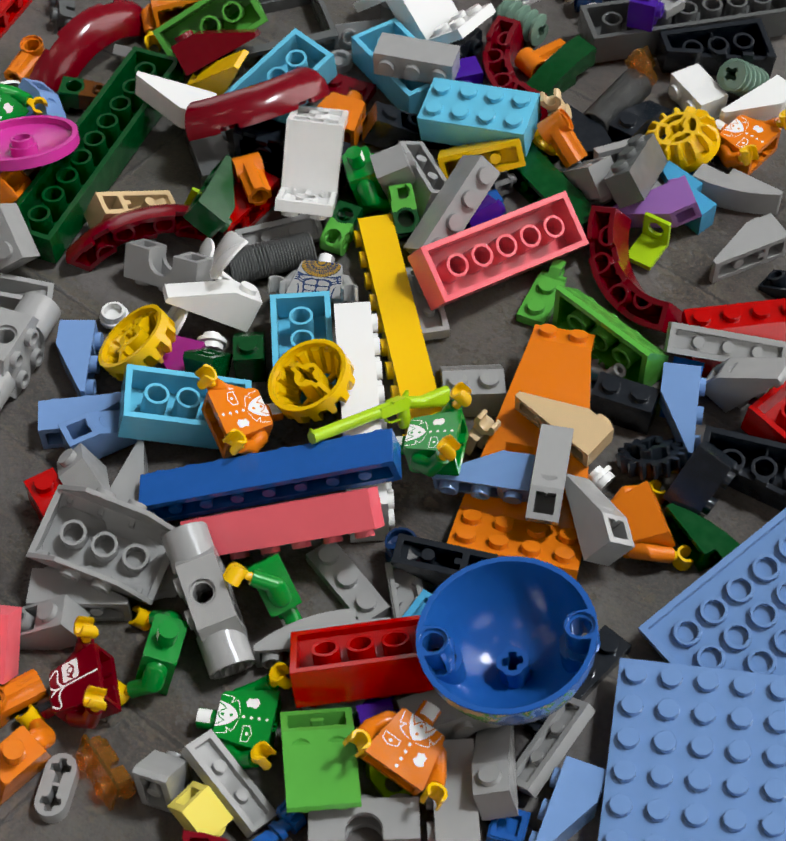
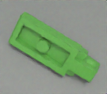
[516,258,567,327]

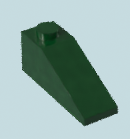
[183,155,235,239]

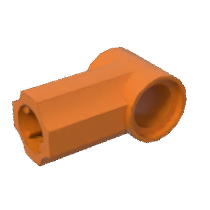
[4,35,45,82]
[514,38,566,78]
[537,108,588,169]
[231,152,272,206]
[0,669,48,728]

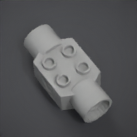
[0,291,61,411]
[162,521,256,680]

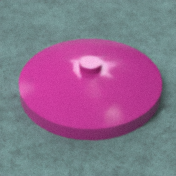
[0,115,80,171]

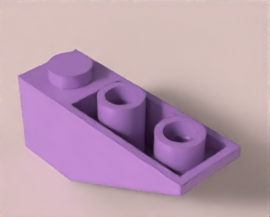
[613,175,702,228]

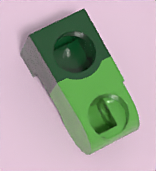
[387,183,420,240]
[319,200,364,256]

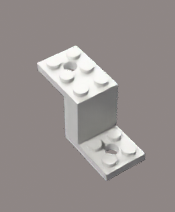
[353,0,496,44]
[274,105,349,220]

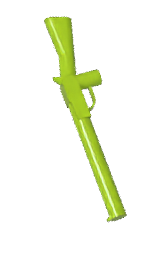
[307,385,450,444]

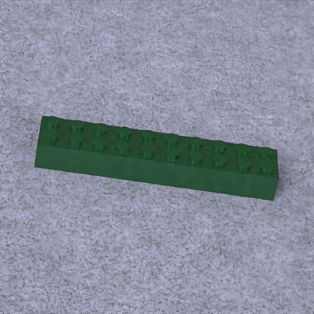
[16,46,185,264]

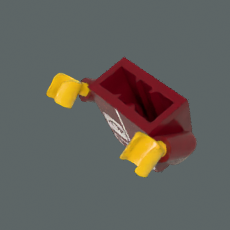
[38,616,122,729]

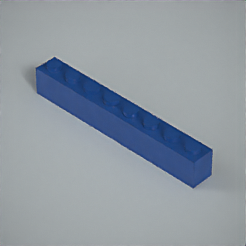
[138,428,402,522]

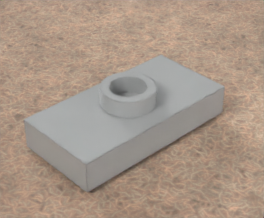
[385,562,423,618]

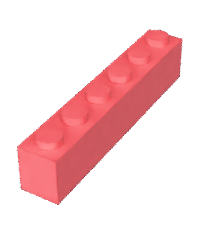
[180,486,385,560]

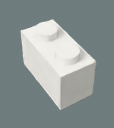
[668,63,728,119]

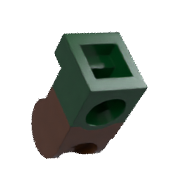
[58,76,105,113]

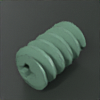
[492,0,549,46]
[717,58,770,97]

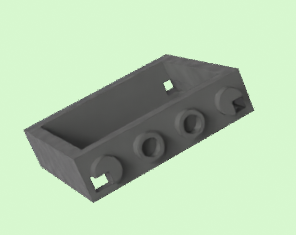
[231,0,339,76]

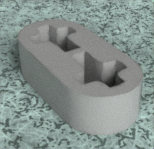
[34,753,80,824]

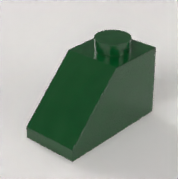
[233,331,267,382]
[183,347,233,377]

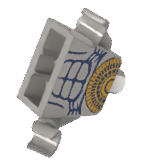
[267,253,359,318]

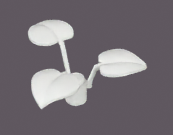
[167,231,248,335]

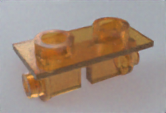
[624,46,658,86]
[76,734,136,811]

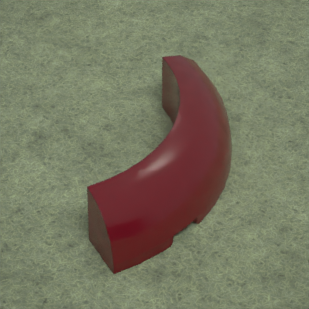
[29,0,146,92]
[483,15,548,121]
[185,67,331,141]
[65,204,219,272]
[587,205,683,333]

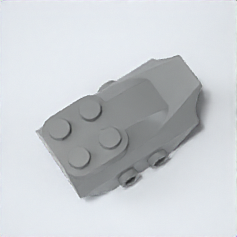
[25,484,178,605]

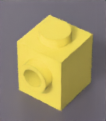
[167,781,233,837]

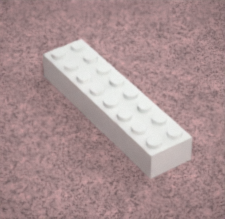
[334,301,395,543]

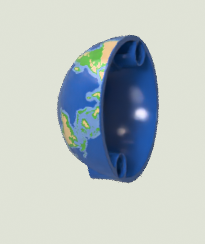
[416,556,600,725]

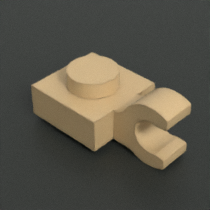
[540,88,572,119]
[465,409,501,456]

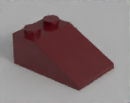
[171,29,261,76]

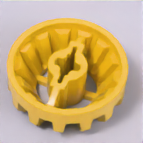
[645,106,721,173]
[98,304,176,381]
[268,339,355,423]

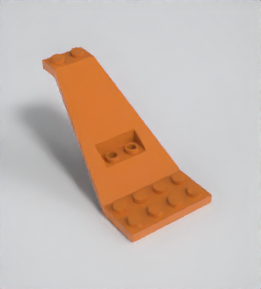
[447,324,595,581]

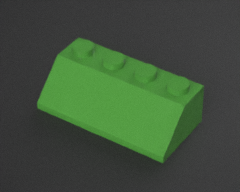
[152,0,269,75]
[552,285,669,386]

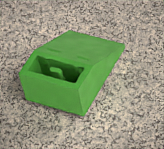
[280,707,362,813]

